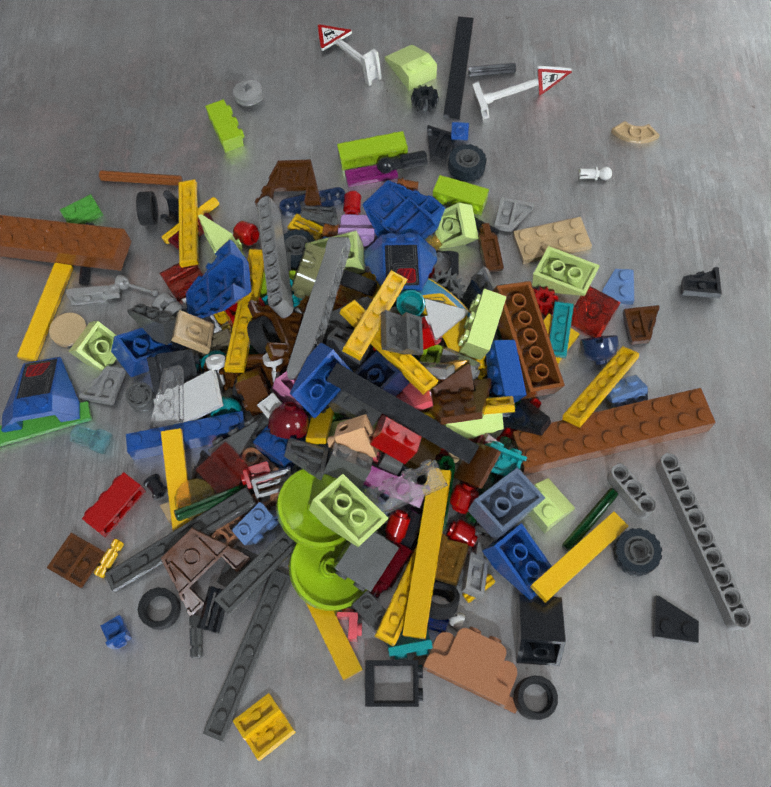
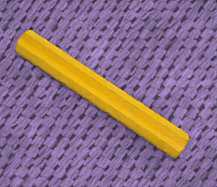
[161,197,219,244]

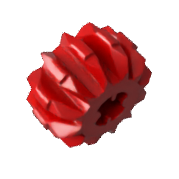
[533,286,558,318]

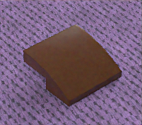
[454,442,501,489]
[47,532,105,589]

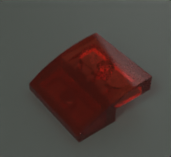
[159,263,203,302]
[195,442,248,493]

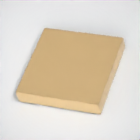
[171,310,214,355]

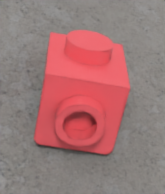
[336,609,362,642]

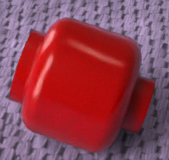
[233,221,260,246]
[450,482,479,514]
[446,519,478,547]

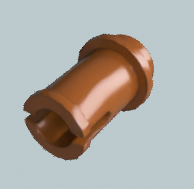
[397,177,419,191]

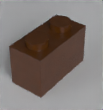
[235,367,271,417]

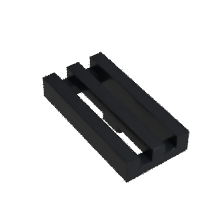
[197,586,225,633]

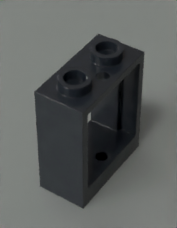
[365,660,423,707]

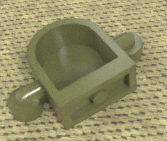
[291,243,326,299]

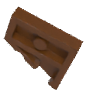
[622,305,660,345]
[434,363,475,397]

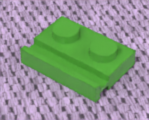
[60,194,103,224]

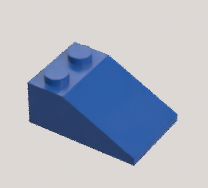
[111,328,176,377]
[290,343,353,418]
[253,419,311,469]
[482,523,552,600]

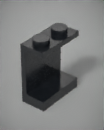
[147,348,204,395]

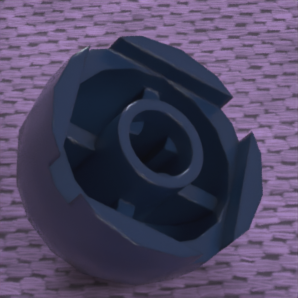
[580,335,619,365]

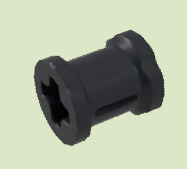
[143,474,168,500]

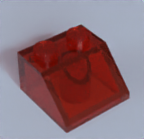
[571,286,621,338]

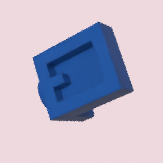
[451,122,469,141]
[100,615,132,649]

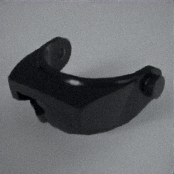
[160,190,179,225]
[436,250,459,283]

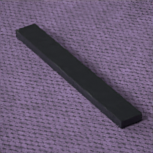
[443,16,474,120]
[326,363,479,464]

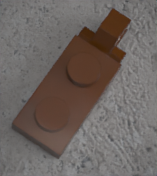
[478,223,504,272]

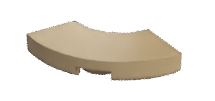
[611,121,660,144]

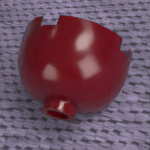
[268,401,309,439]

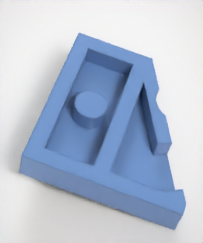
[597,269,634,305]

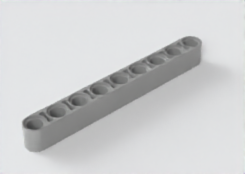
[257,196,294,318]
[287,237,351,380]
[656,453,751,631]

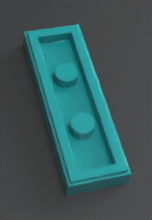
[550,301,574,359]

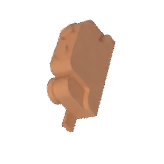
[413,626,517,714]

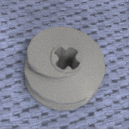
[233,80,263,106]

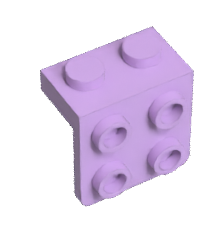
[338,214,375,247]

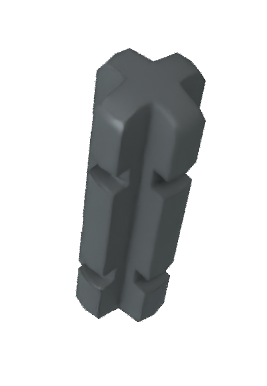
[189,615,203,658]

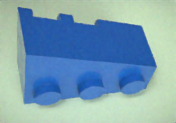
[486,340,526,404]

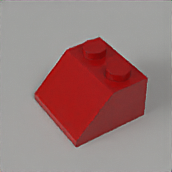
[370,413,422,464]

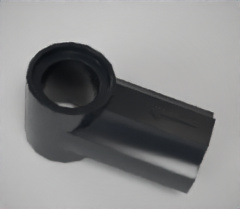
[400,506,423,551]

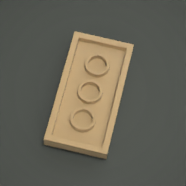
[513,217,592,264]

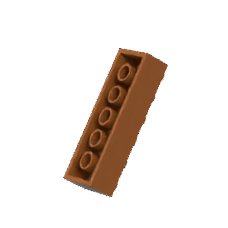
[492,281,565,400]

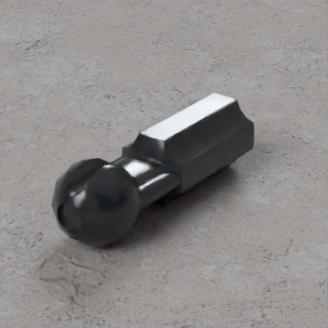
[377,151,428,174]

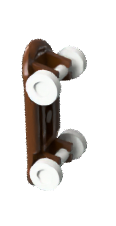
[203,353,291,400]

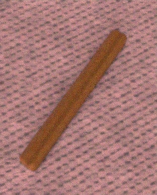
[99,170,183,186]

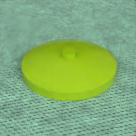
[276,469,346,549]
[289,540,367,611]

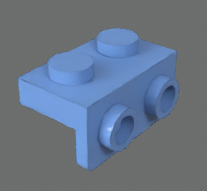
[606,375,648,409]
[232,502,279,546]

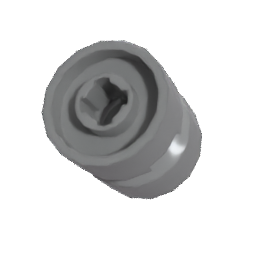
[152,292,187,317]

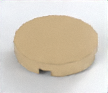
[49,313,87,348]

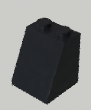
[516,595,566,666]

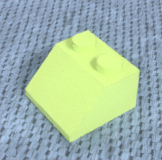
[435,203,479,249]
[68,321,117,372]
[528,478,575,534]

